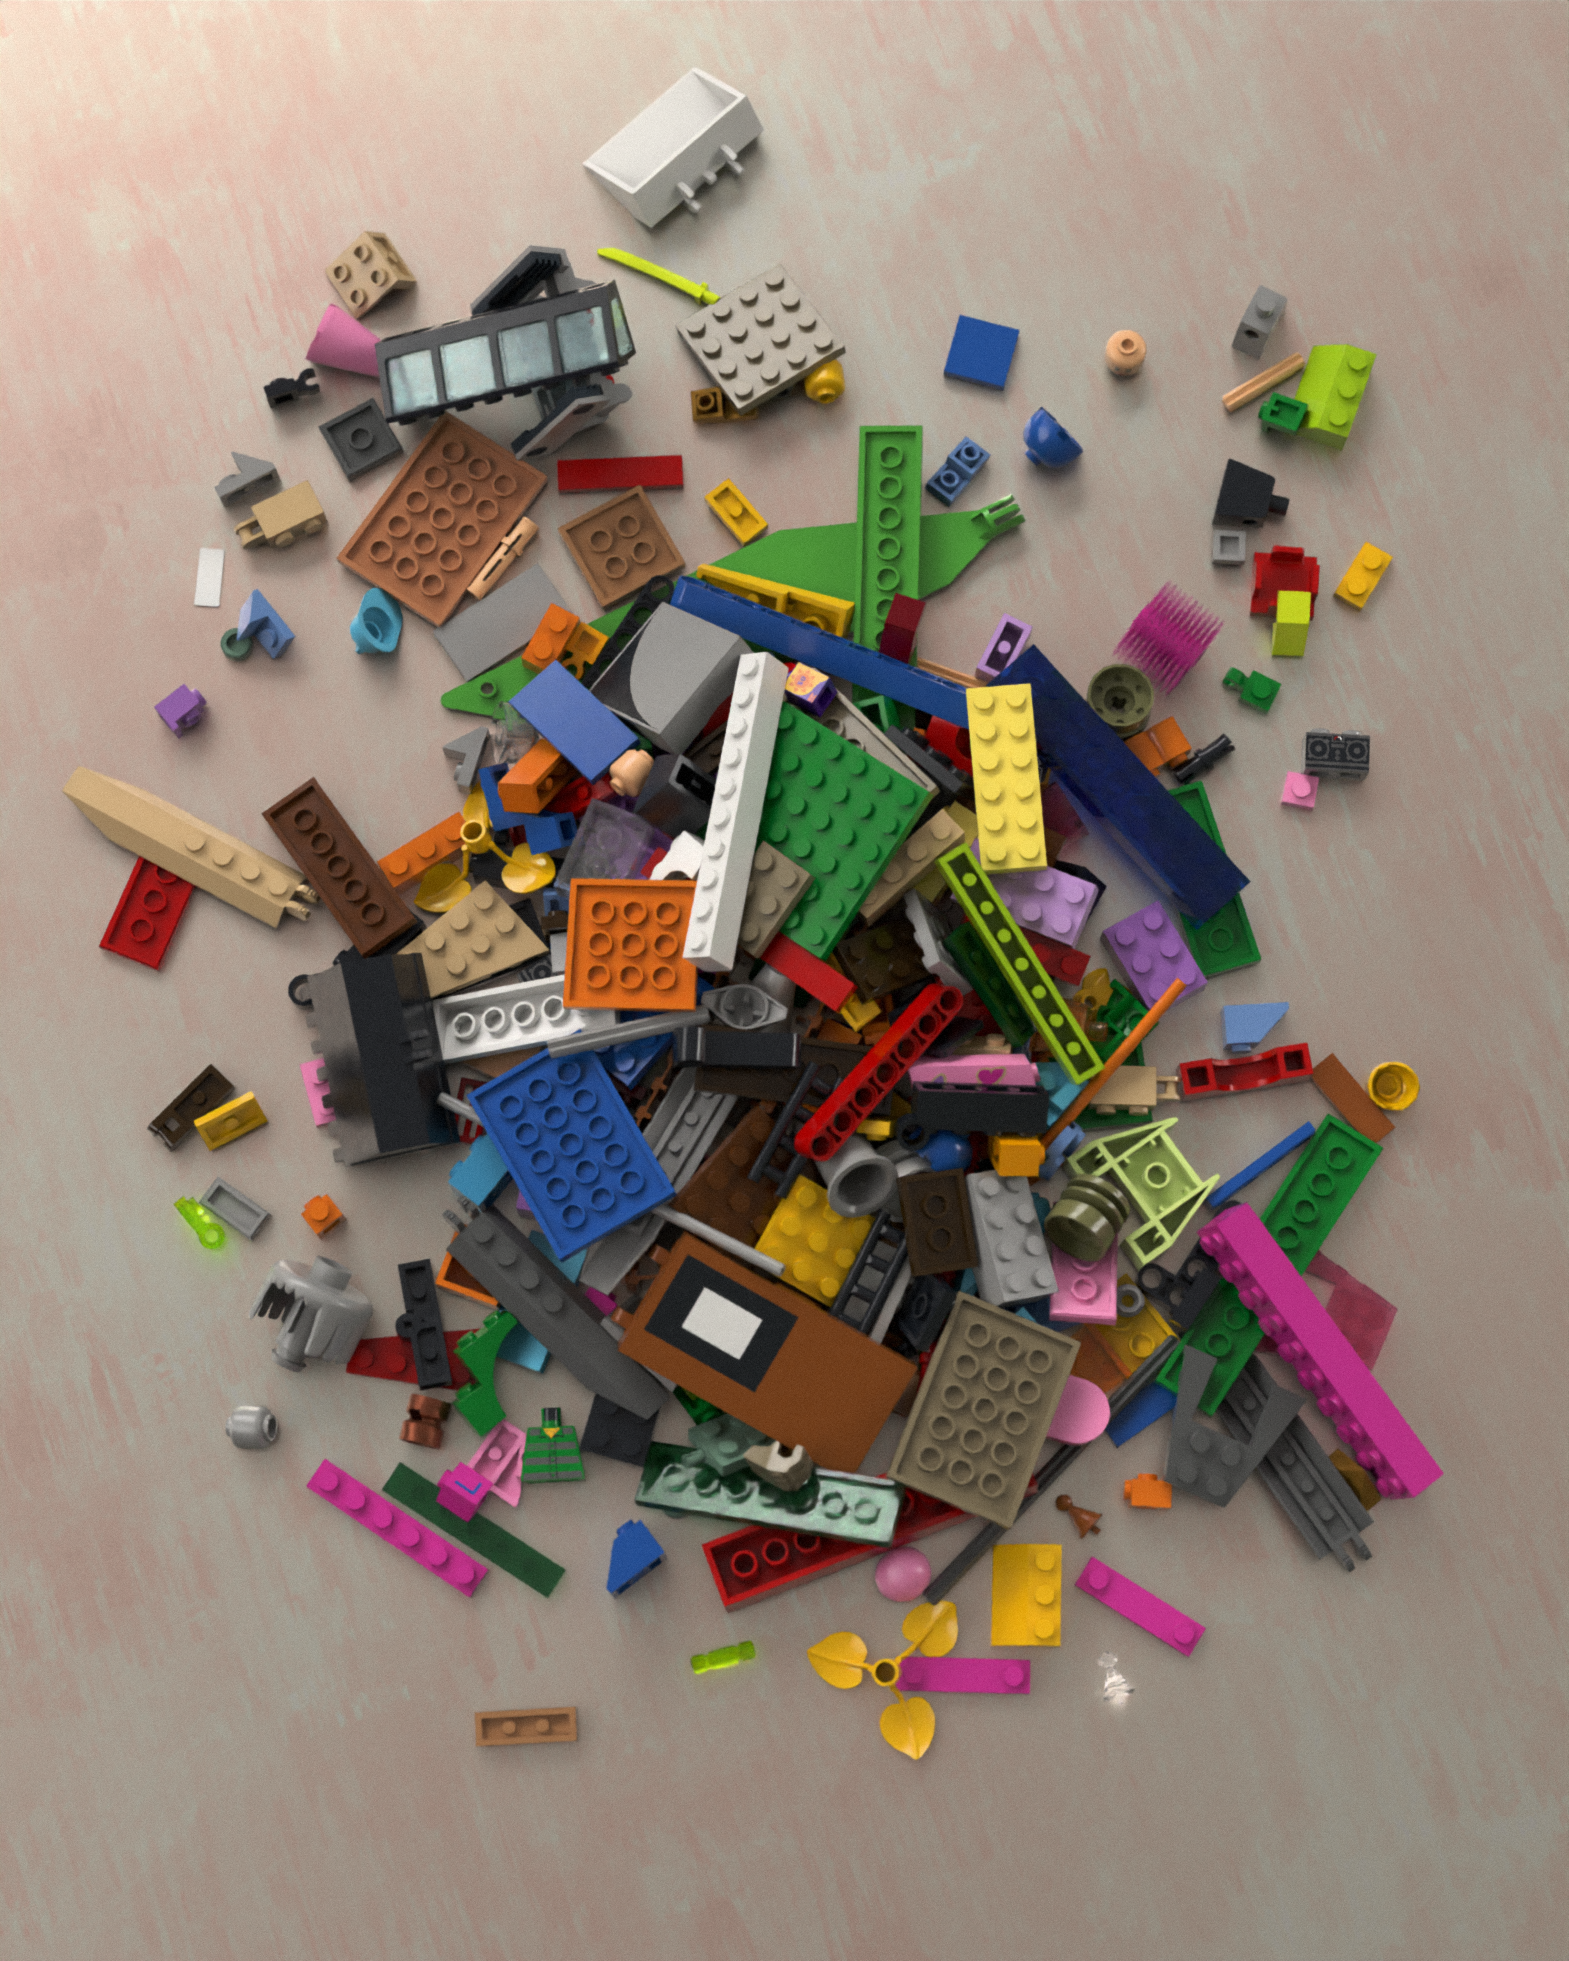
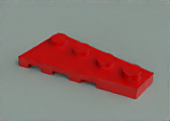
[345,1328,481,1391]

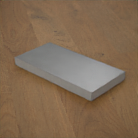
[433,563,573,682]

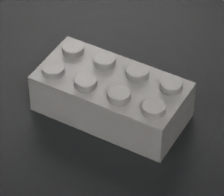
[964,1170,1059,1308]

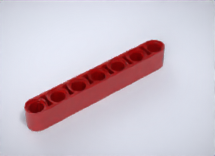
[794,983,963,1162]

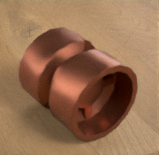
[398,1394,452,1450]

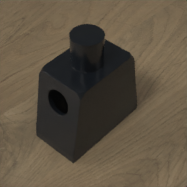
[1212,459,1290,528]

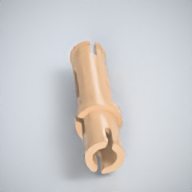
[467,516,539,601]

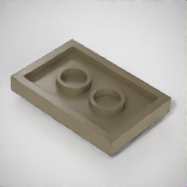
[737,841,815,959]

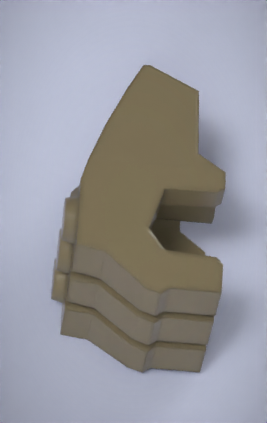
[743,1441,814,1491]

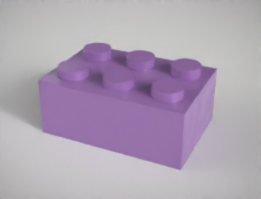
[1100,900,1208,1011]

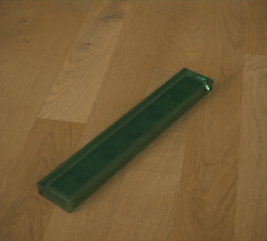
[382,1462,566,1598]

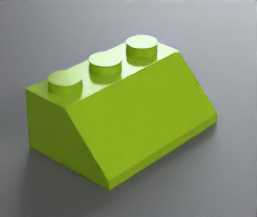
[1294,344,1377,451]

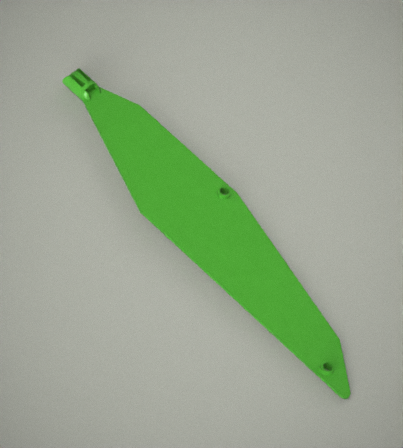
[441,494,1026,723]

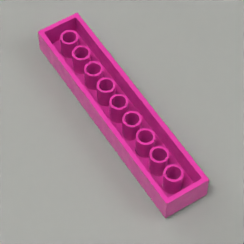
[1196,1202,1444,1500]

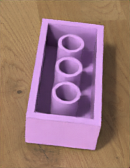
[950,838,1099,949]

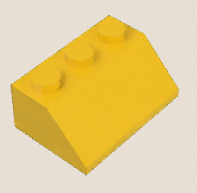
[991,1544,1062,1648]

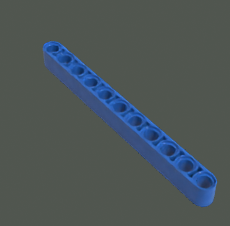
[670,575,969,729]

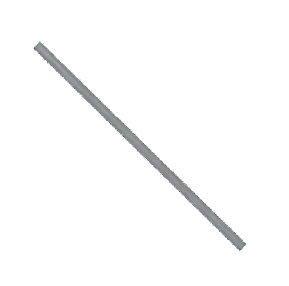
[437,1092,786,1277]

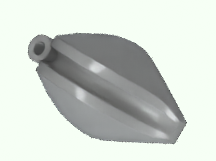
[701,984,788,1031]

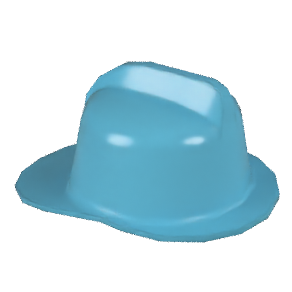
[350,588,403,654]

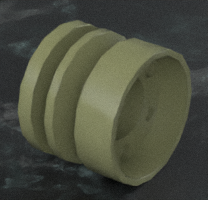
[1083,664,1154,745]
[1044,1174,1131,1262]

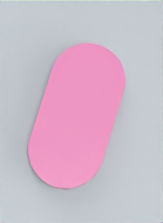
[1046,1375,1110,1446]

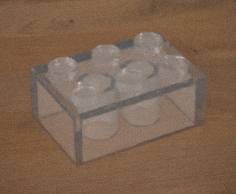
[554,798,655,899]

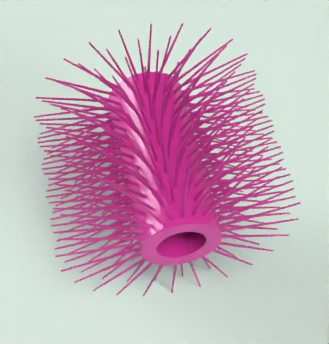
[1112,580,1225,696]

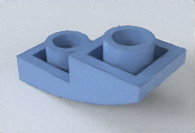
[925,436,990,507]

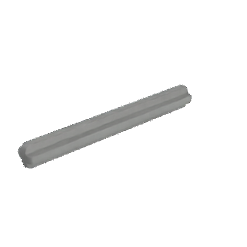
[547,1005,710,1058]

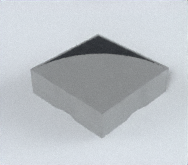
[589,602,754,754]

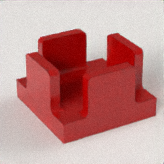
[1249,545,1320,621]

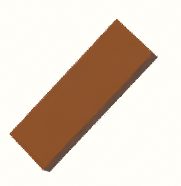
[1310,1053,1395,1143]

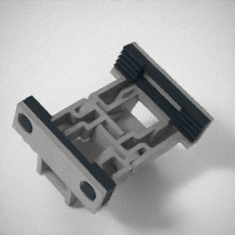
[470,245,632,461]

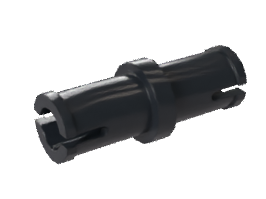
[1172,734,1235,786]

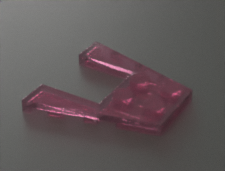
[1253,1250,1398,1371]

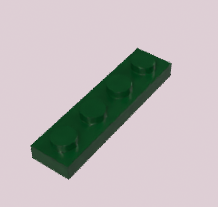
[943,921,1037,1048]

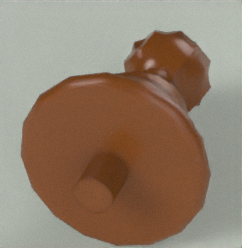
[1055,1494,1102,1539]

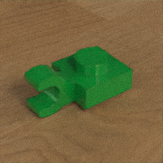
[1222,667,1282,714]

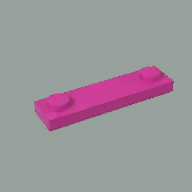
[1074,1557,1206,1657]
[896,1657,1030,1694]

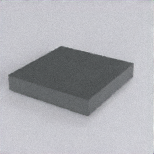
[319,398,404,482]

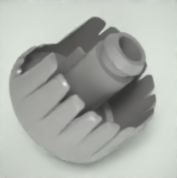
[249,1256,373,1372]

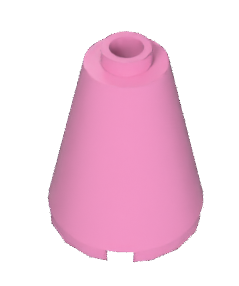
[305,303,391,377]

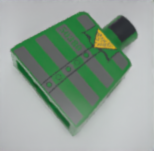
[521,1407,586,1484]

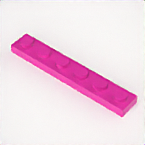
[306,1459,489,1598]

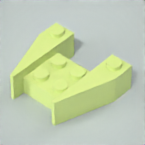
[1062,1117,1220,1272]

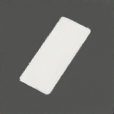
[194,548,225,607]

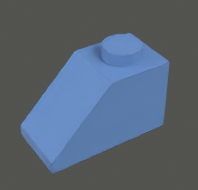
[1220,1002,1289,1054]

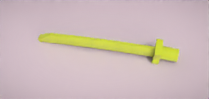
[597,248,721,305]

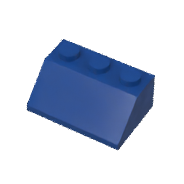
[606,1519,668,1599]

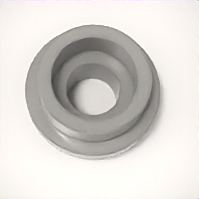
[1116,1284,1145,1318]

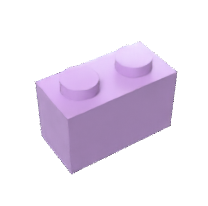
[974,613,1033,687]

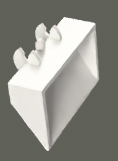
[583,67,764,228]

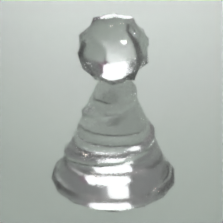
[1098,1651,1135,1705]

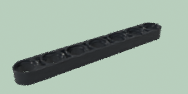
[581,575,674,688]

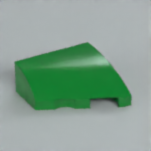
[1087,979,1160,1062]

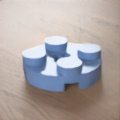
[1038,1121,1086,1181]

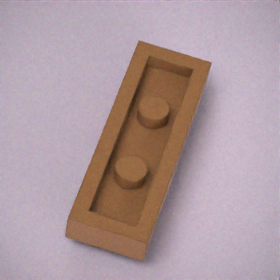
[475,1707,577,1747]

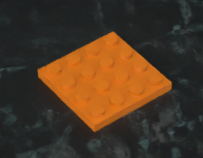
[563,878,698,1012]

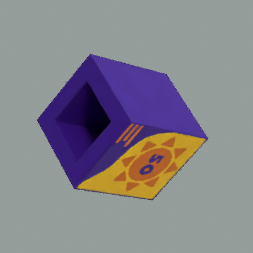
[784,662,838,717]

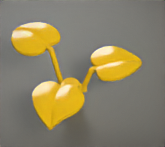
[413,779,556,913]
[807,1601,958,1759]

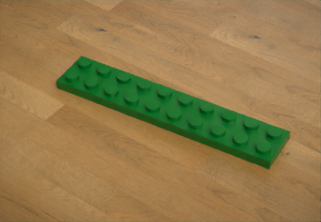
[1155,1114,1383,1418]

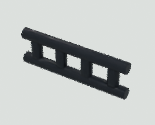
[746,1061,844,1200]
[829,1209,908,1336]

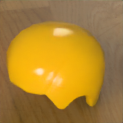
[1367,1062,1420,1111]

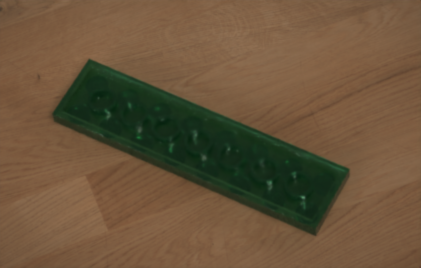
[634,1441,907,1549]

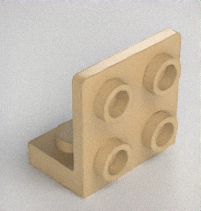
[325,231,418,318]

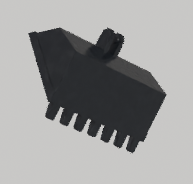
[300,953,461,1168]

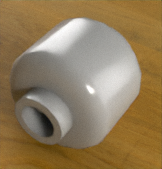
[226,1406,278,1449]

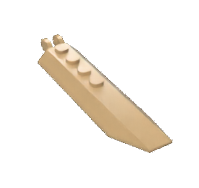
[62,766,321,928]

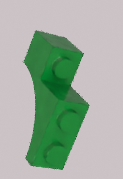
[451,1310,518,1437]

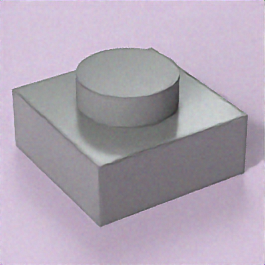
[1212,530,1246,565]

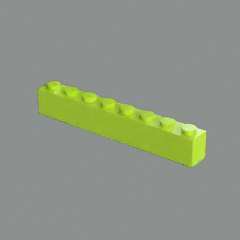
[934,843,1105,1085]

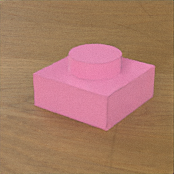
[1281,771,1319,811]

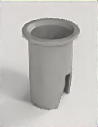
[794,1114,899,1218]

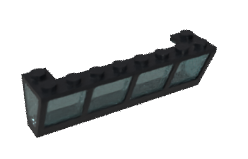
[375,279,636,426]

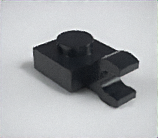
[263,368,320,409]

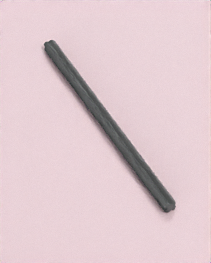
[922,1335,1180,1605]

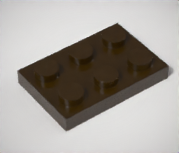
[832,917,938,1005]
[896,1168,978,1277]

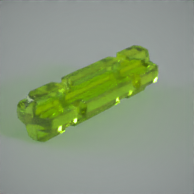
[690,1640,756,1674]

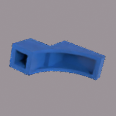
[478,763,581,855]

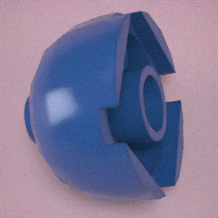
[1023,407,1083,469]
[908,1125,973,1173]

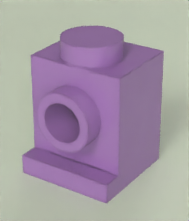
[154,684,207,739]

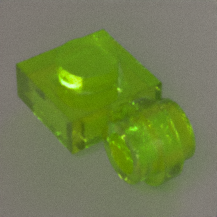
[173,1195,225,1249]

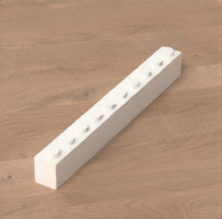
[683,652,789,972]

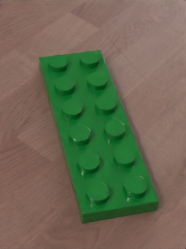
[1140,780,1261,978]

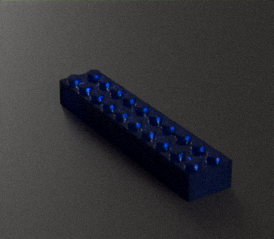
[986,644,1251,930]

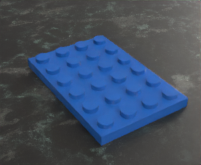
[466,1029,677,1263]

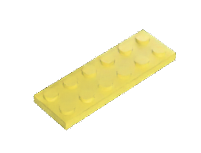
[966,683,1047,875]

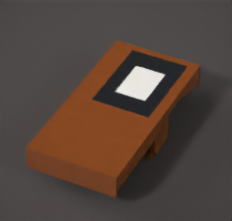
[610,1230,918,1482]

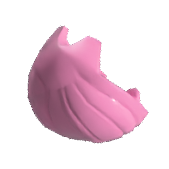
[875,1546,932,1602]

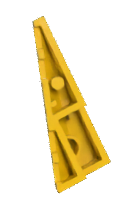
[696,563,855,639]

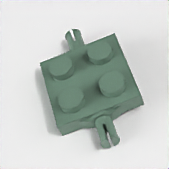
[682,1413,778,1477]

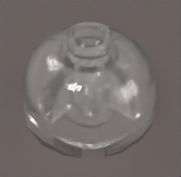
[490,701,544,765]

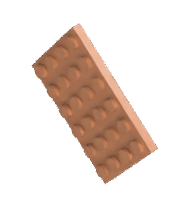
[336,410,548,627]

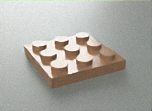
[557,485,686,611]

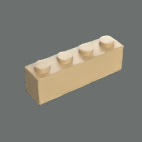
[857,809,965,927]

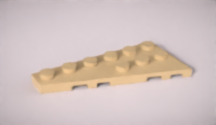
[397,880,549,999]

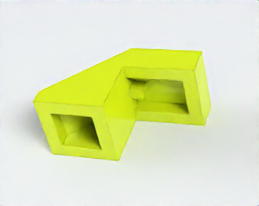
[1271,591,1311,656]

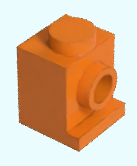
[301,1194,347,1240]
[1123,1473,1172,1510]

